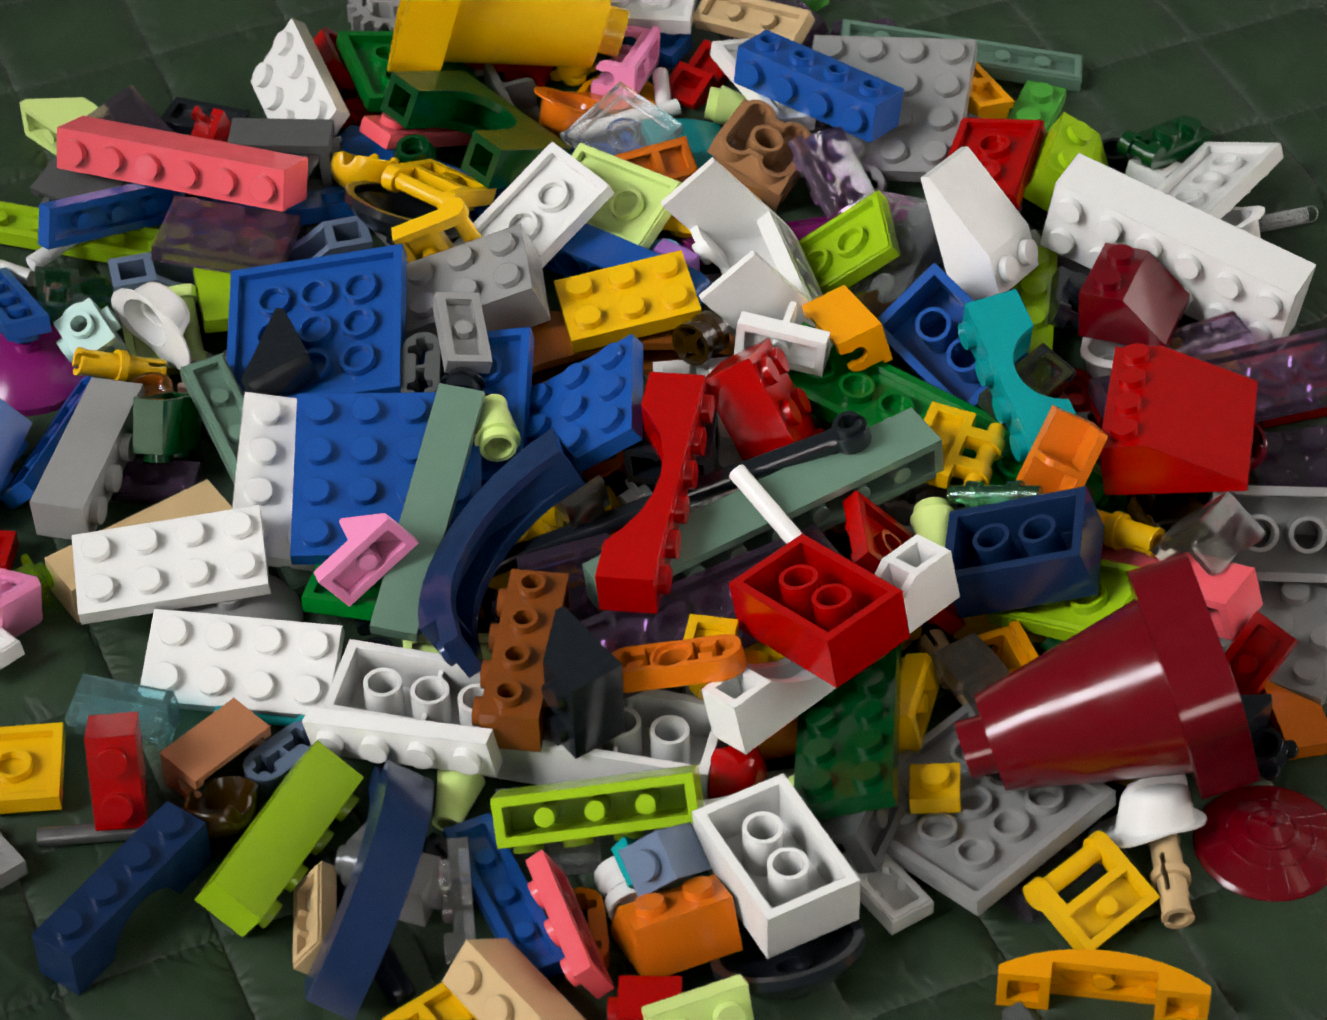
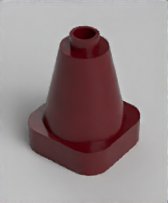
[954,553,1260,800]

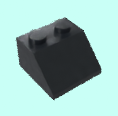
[541,605,625,759]

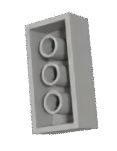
[406,223,551,339]

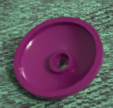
[0,320,85,416]

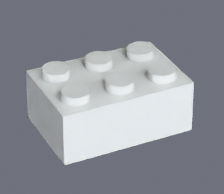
[692,773,860,959]

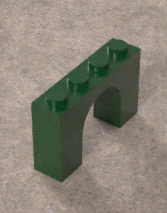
[380,70,572,189]

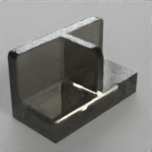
[1150,491,1266,576]

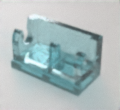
[65,674,183,750]

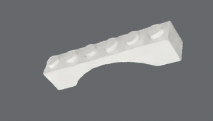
[701,534,960,754]

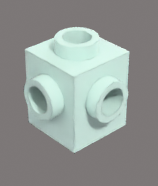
[53,298,130,363]

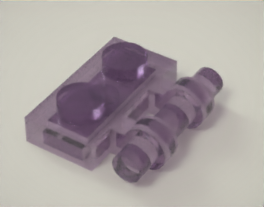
[788,126,875,219]

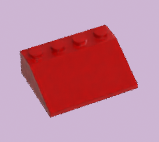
[1100,343,1258,495]

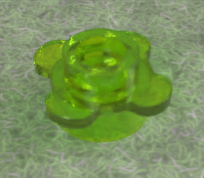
[13,554,54,606]

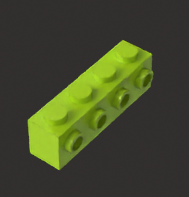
[195,740,364,938]
[490,764,704,854]

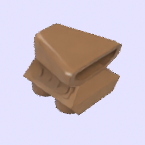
[707,99,816,212]

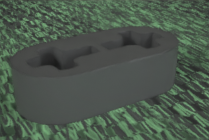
[400,332,446,393]

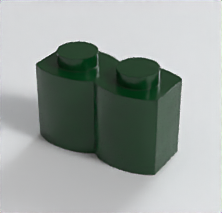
[132,391,201,463]

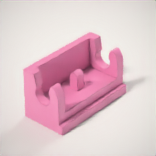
[591,25,661,102]

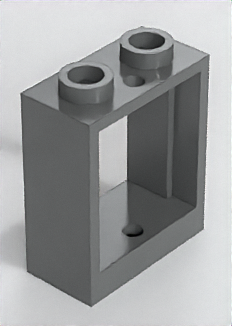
[227,118,343,191]

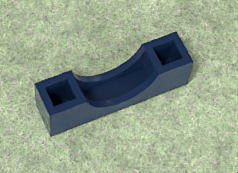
[32,801,213,996]

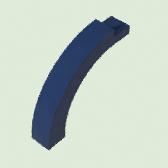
[418,428,585,678]
[304,760,434,1020]

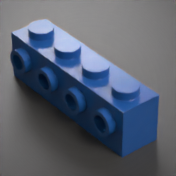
[733,30,904,143]

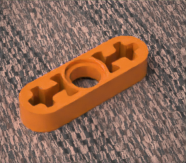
[611,634,748,693]

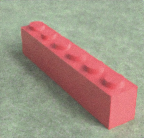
[57,116,308,212]

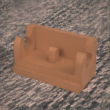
[159,698,271,798]

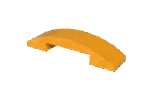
[996,949,1211,1020]

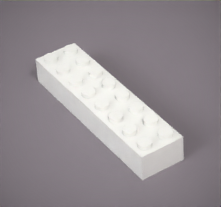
[322,639,729,800]

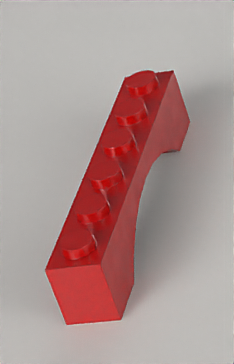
[595,372,715,614]

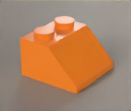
[610,874,743,976]

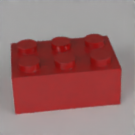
[705,338,824,461]
[729,534,910,688]

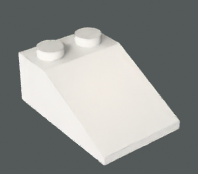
[921,146,1039,300]

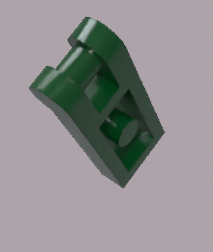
[1117,116,1215,170]

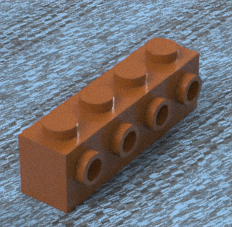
[472,569,571,752]

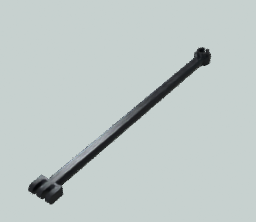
[355,411,872,636]

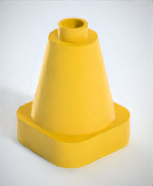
[387,0,629,73]

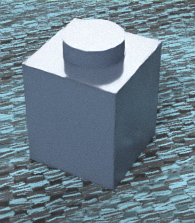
[618,822,711,897]

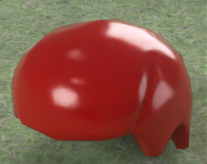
[708,741,767,799]

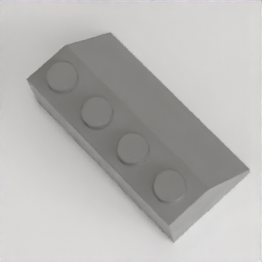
[1207,485,1327,583]

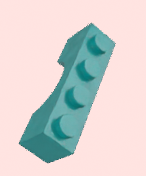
[958,289,1076,463]

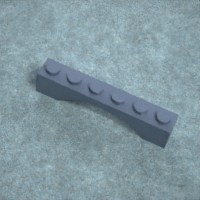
[108,216,373,324]

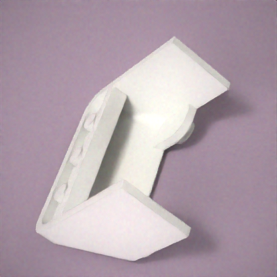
[661,157,823,338]

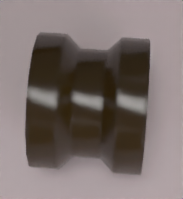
[672,311,729,366]

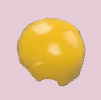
[331,151,399,188]

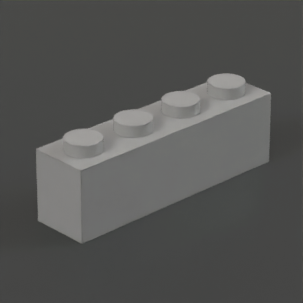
[29,377,145,540]

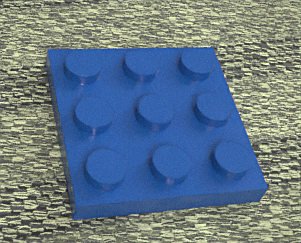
[526,334,643,472]

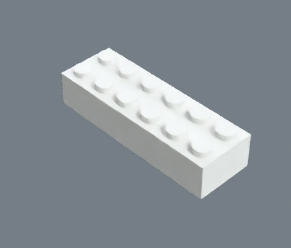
[1039,153,1316,352]

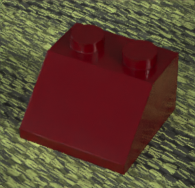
[1078,243,1190,347]

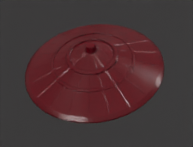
[1192,785,1327,902]

